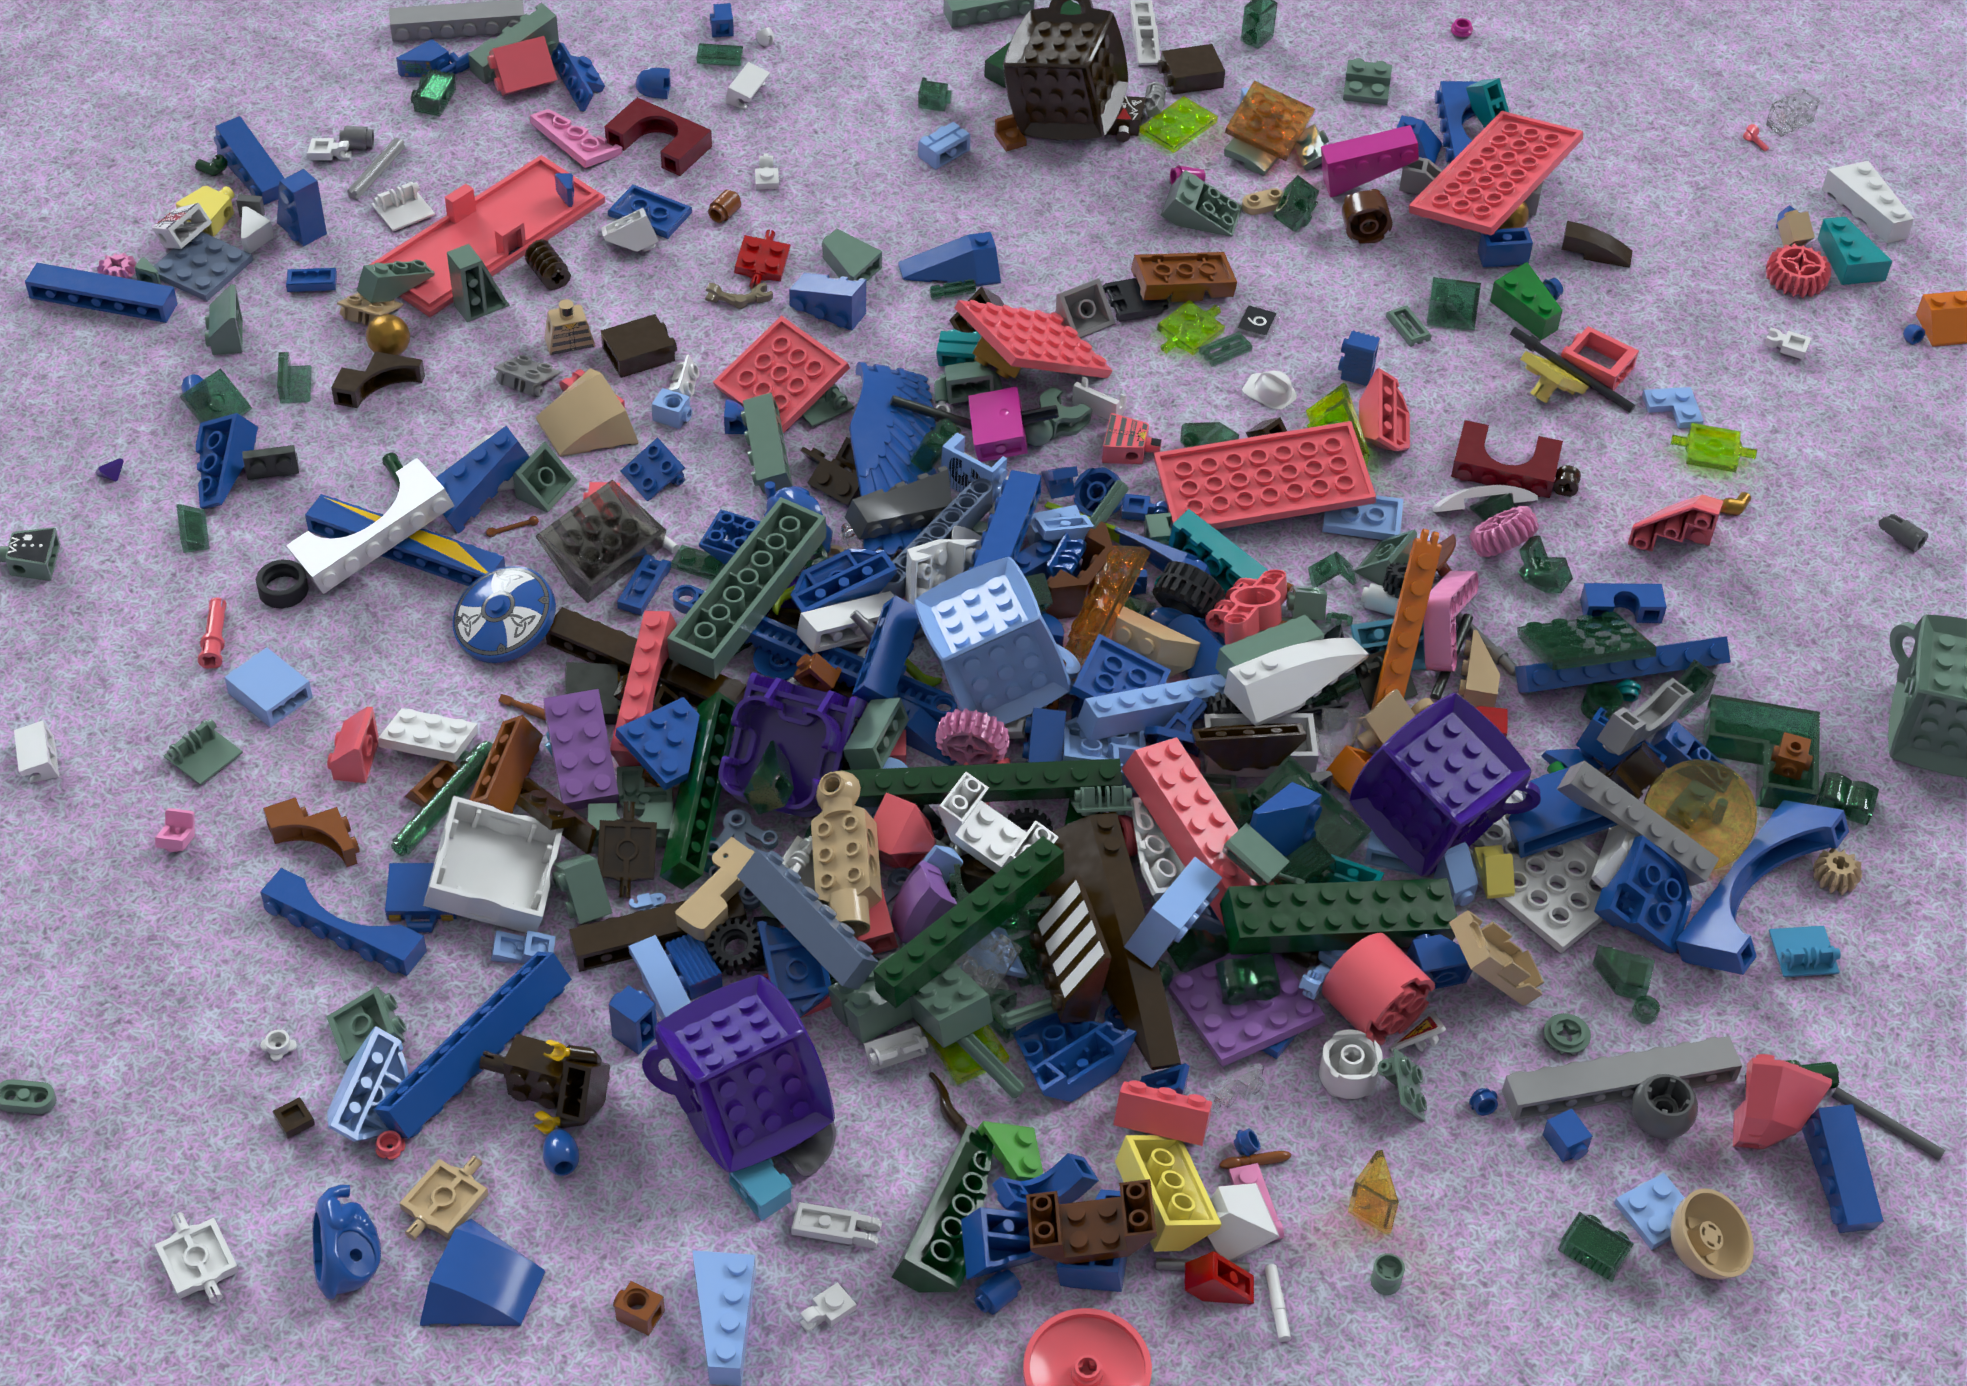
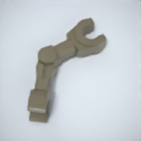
[705,283,773,309]

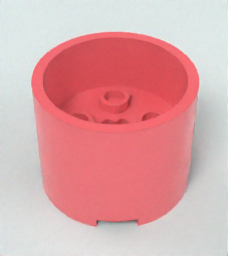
[1322,933,1435,1046]

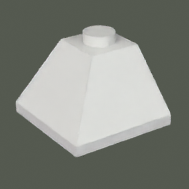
[601,208,659,252]

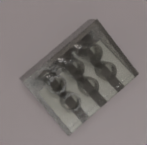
[536,480,667,603]

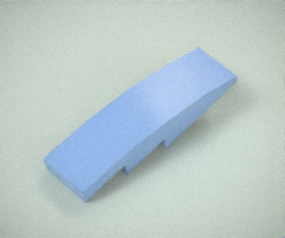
[629,935,691,1020]

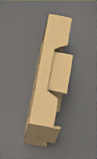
[1449,910,1544,1006]

